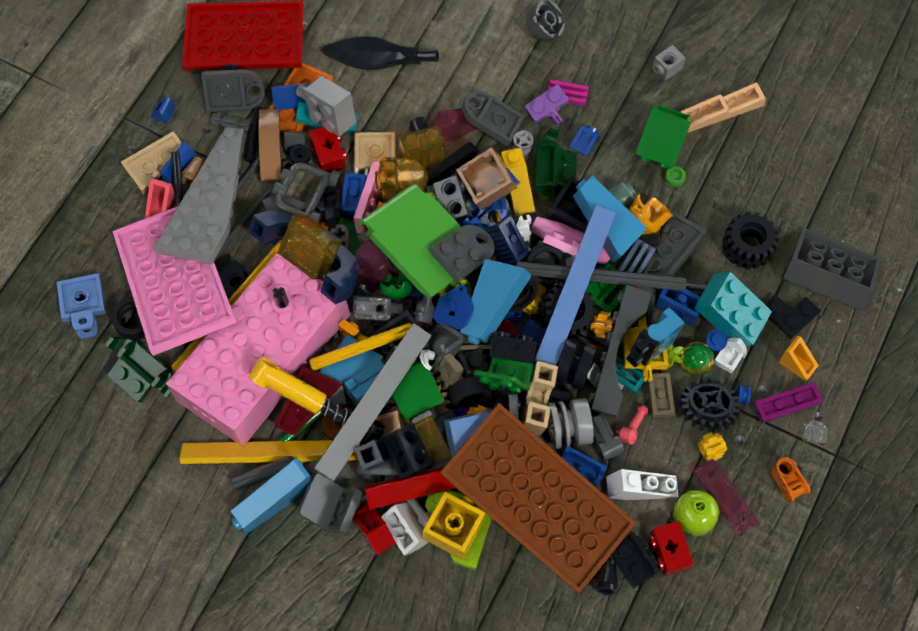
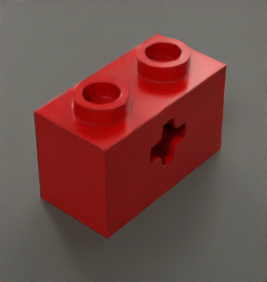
[309,127,348,173]
[649,521,694,577]

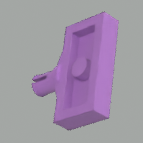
[525,84,569,126]

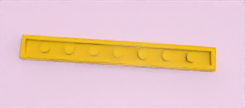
[180,440,360,464]

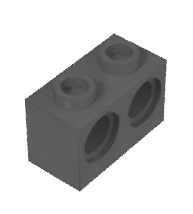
[433,175,474,223]

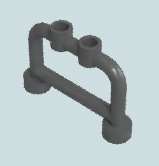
[272,162,341,225]

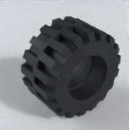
[722,212,779,269]
[537,282,597,338]

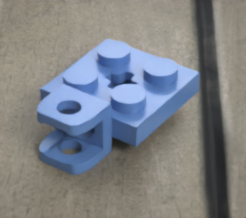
[57,273,106,339]

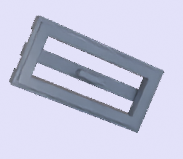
[618,239,657,274]

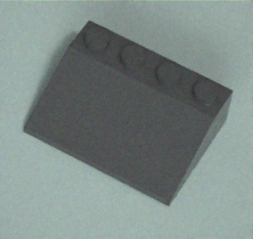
[783,227,881,311]

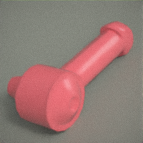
[615,405,648,445]

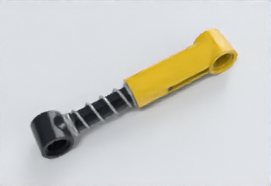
[248,357,386,444]

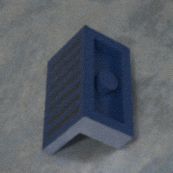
[483,215,530,264]

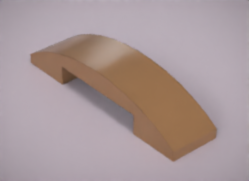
[259,109,282,182]

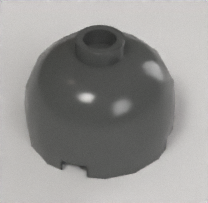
[526,0,565,41]

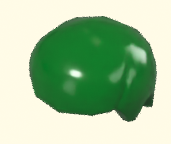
[379,274,413,299]

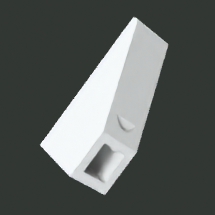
[606,469,679,500]

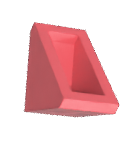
[145,178,175,218]

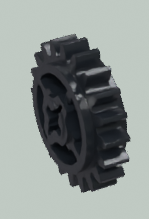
[679,379,741,433]

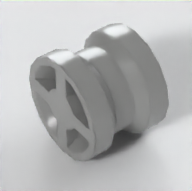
[513,131,533,156]

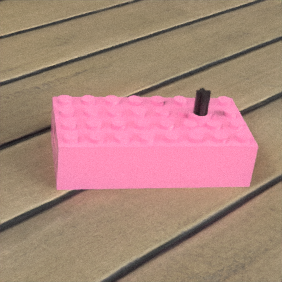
[166,253,350,446]

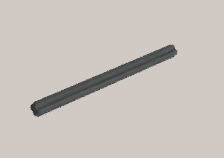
[516,261,687,291]

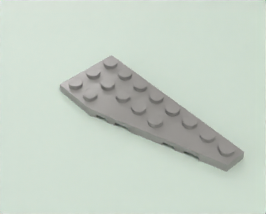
[154,126,246,265]

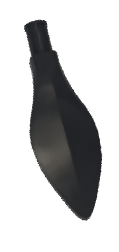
[321,36,439,70]

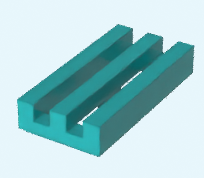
[600,355,644,394]

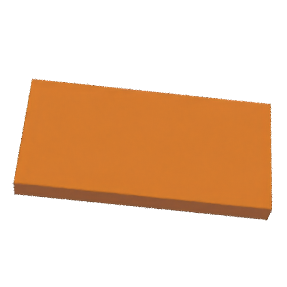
[269,63,333,136]

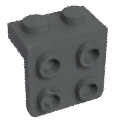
[298,474,363,534]

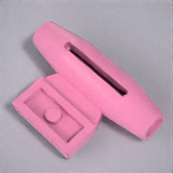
[531,216,610,266]

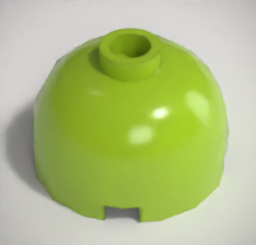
[673,490,719,537]

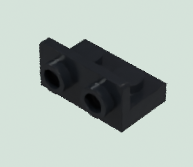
[611,532,659,589]

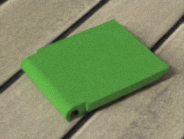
[358,184,461,298]

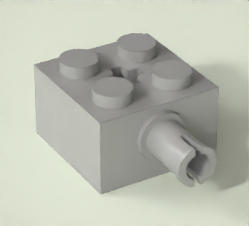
[296,76,356,137]

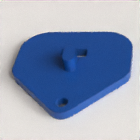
[434,284,474,329]

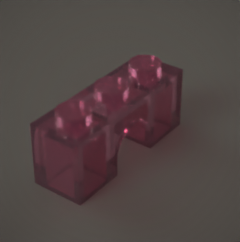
[355,238,390,295]

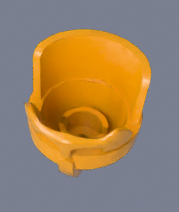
[629,194,673,235]

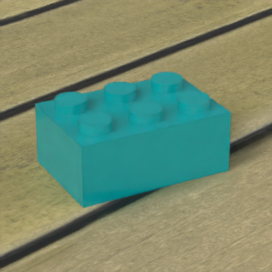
[694,272,772,346]

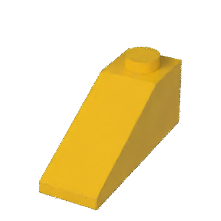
[501,148,535,216]

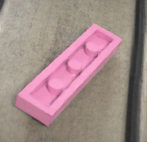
[353,161,386,233]

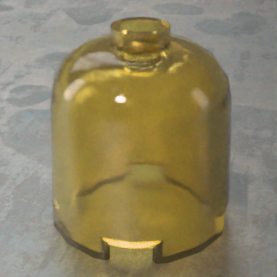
[375,157,428,199]

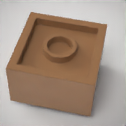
[456,147,518,210]

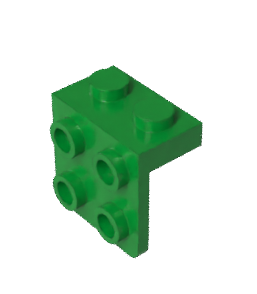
[473,357,535,393]

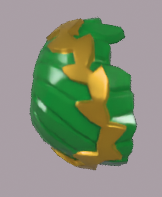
[679,342,715,375]

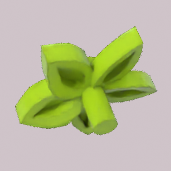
[667,344,684,368]

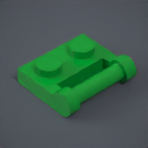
[586,263,635,317]

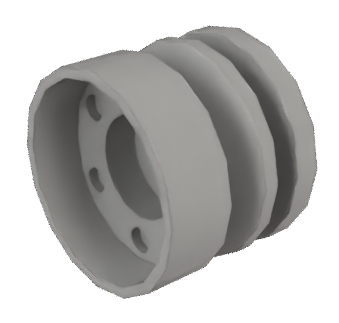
[547,398,594,449]

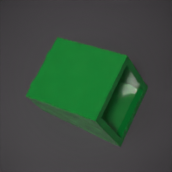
[636,103,693,169]

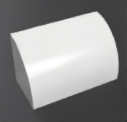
[381,502,429,555]

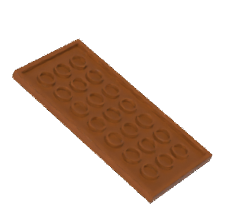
[439,403,636,594]

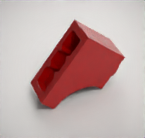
[352,504,396,555]

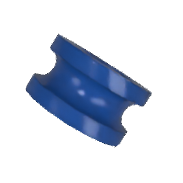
[736,385,751,405]

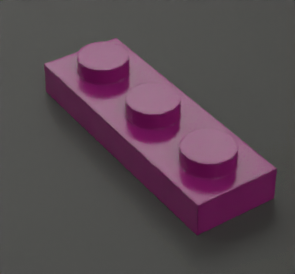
[753,382,823,424]

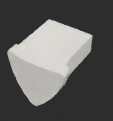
[714,337,747,374]

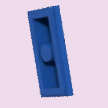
[272,83,312,110]
[160,142,198,187]

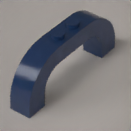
[249,211,360,304]

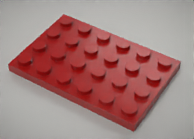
[182,1,304,71]

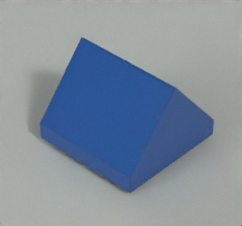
[151,97,176,124]

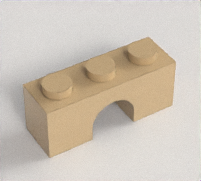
[521,361,558,436]

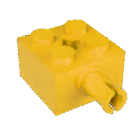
[423,492,486,560]

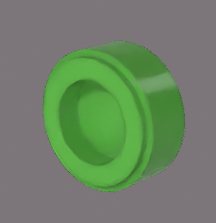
[665,166,686,187]

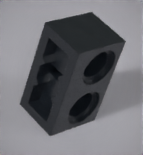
[382,423,433,479]

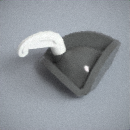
[420,323,463,373]

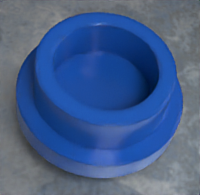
[706,330,727,351]

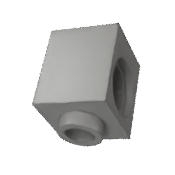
[652,45,686,81]

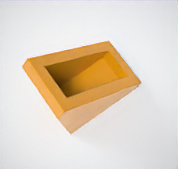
[779,336,819,381]

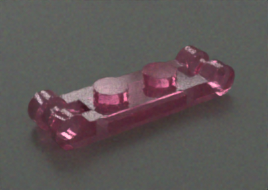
[693,459,759,536]

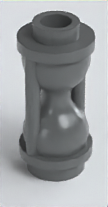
[413,294,435,324]

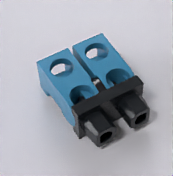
[626,308,685,368]

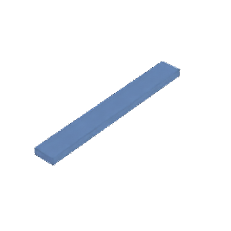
[534,204,616,366]

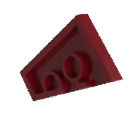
[274,366,343,436]

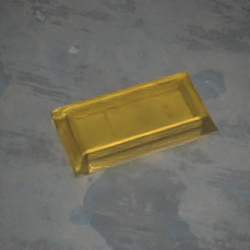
[414,415,451,464]

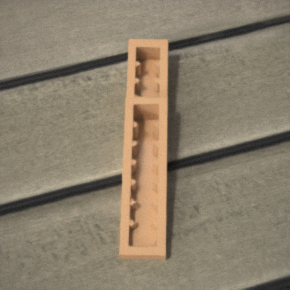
[680,82,766,133]

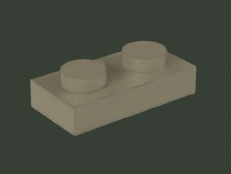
[647,373,675,418]

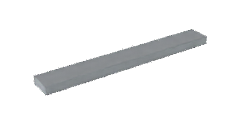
[314,323,432,482]

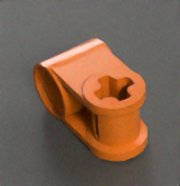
[771,457,811,503]

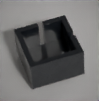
[547,177,589,233]

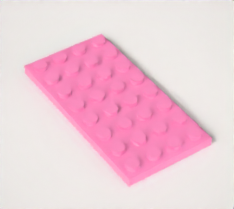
[113,206,237,356]

